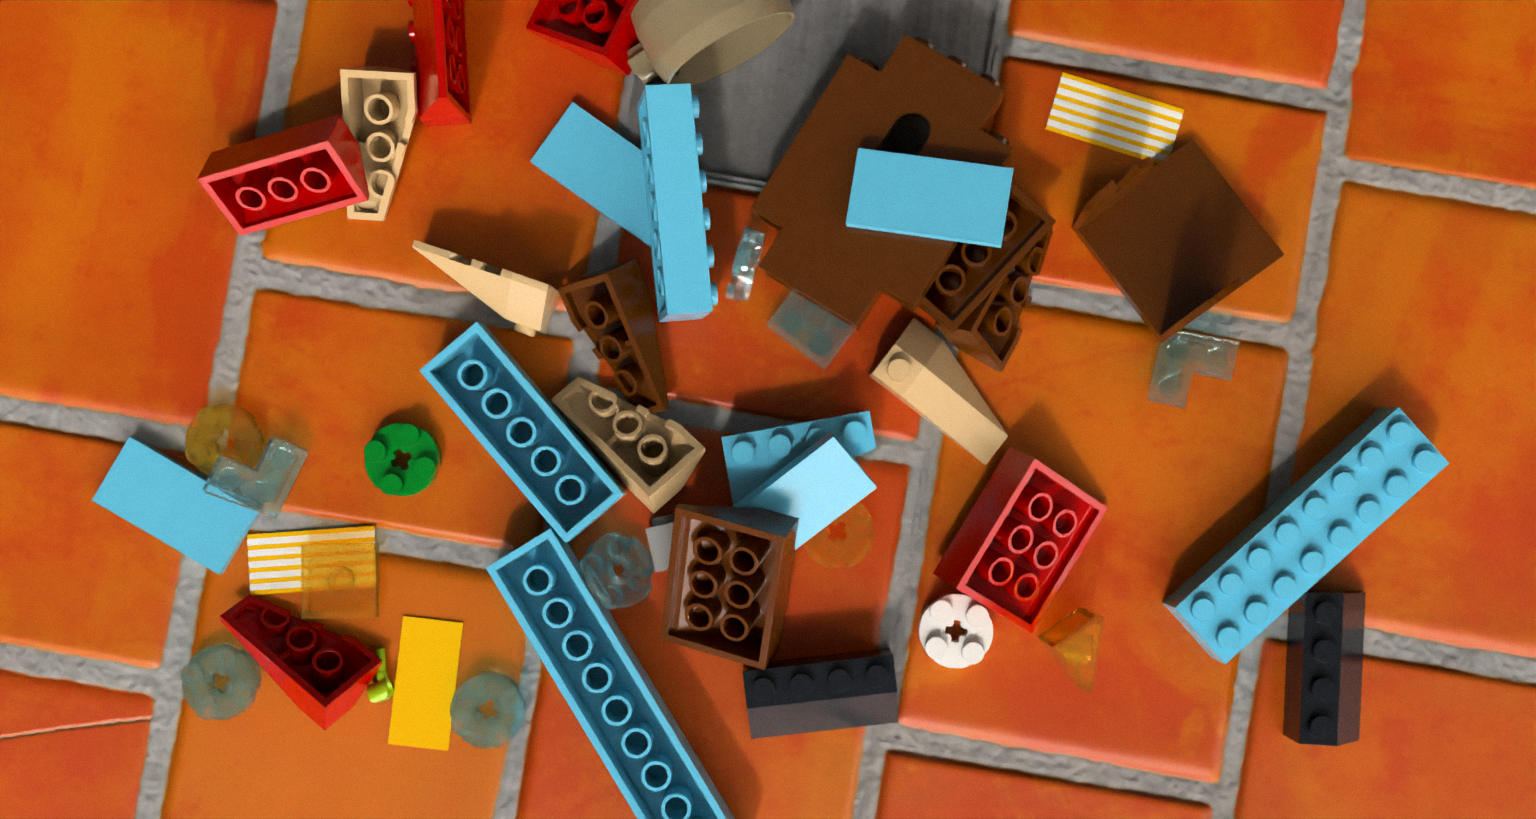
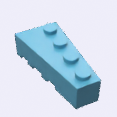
[721,411,876,506]

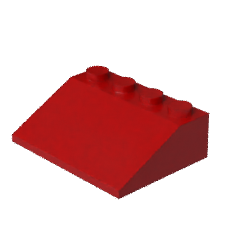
[407,0,471,127]
[526,0,640,76]
[933,447,1108,633]

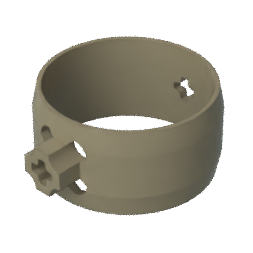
[627,0,795,87]

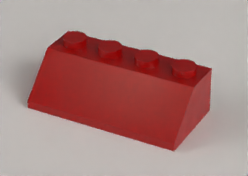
[197,114,370,236]

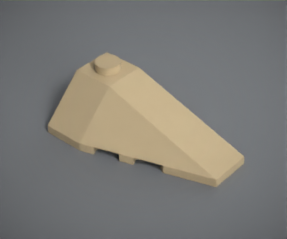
[340,65,418,221]
[412,240,560,337]

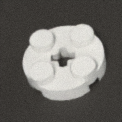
[918,593,993,668]

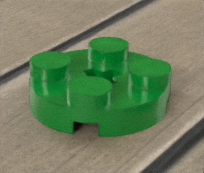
[364,423,442,496]

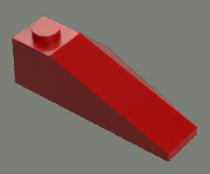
[220,594,383,730]

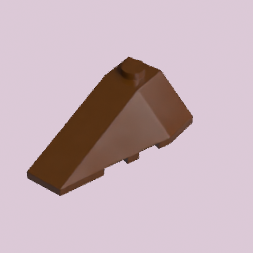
[935,228,1053,372]
[557,258,669,413]

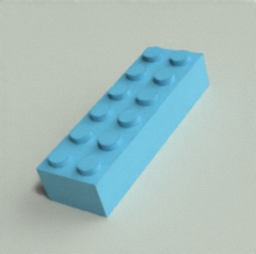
[637,83,718,323]
[419,322,628,543]

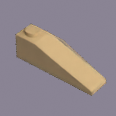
[869,318,1008,465]
[551,377,706,514]

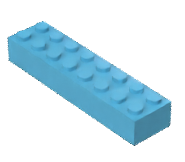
[1162,407,1449,664]

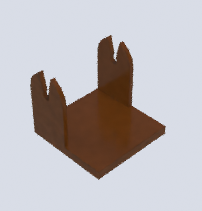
[1072,139,1284,344]

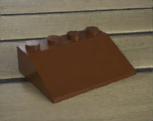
[918,183,1056,333]
[660,504,799,670]

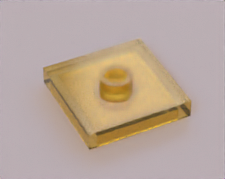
[301,543,379,619]

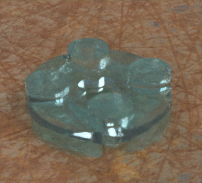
[725,226,765,302]
[579,532,654,610]
[180,644,261,720]
[450,672,527,748]

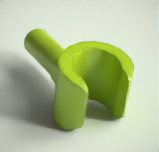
[367,648,394,703]

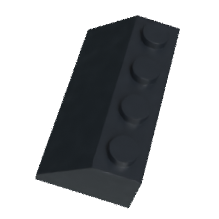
[1283,589,1366,746]
[743,648,898,739]

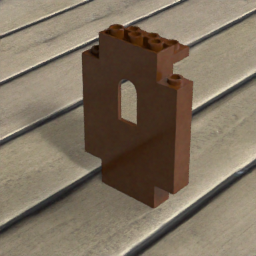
[751,34,1013,331]

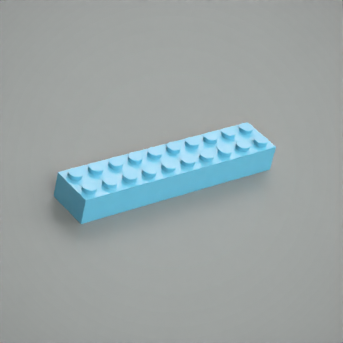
[486,528,735,819]

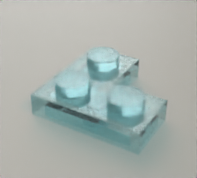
[1147,330,1240,408]
[203,435,309,518]

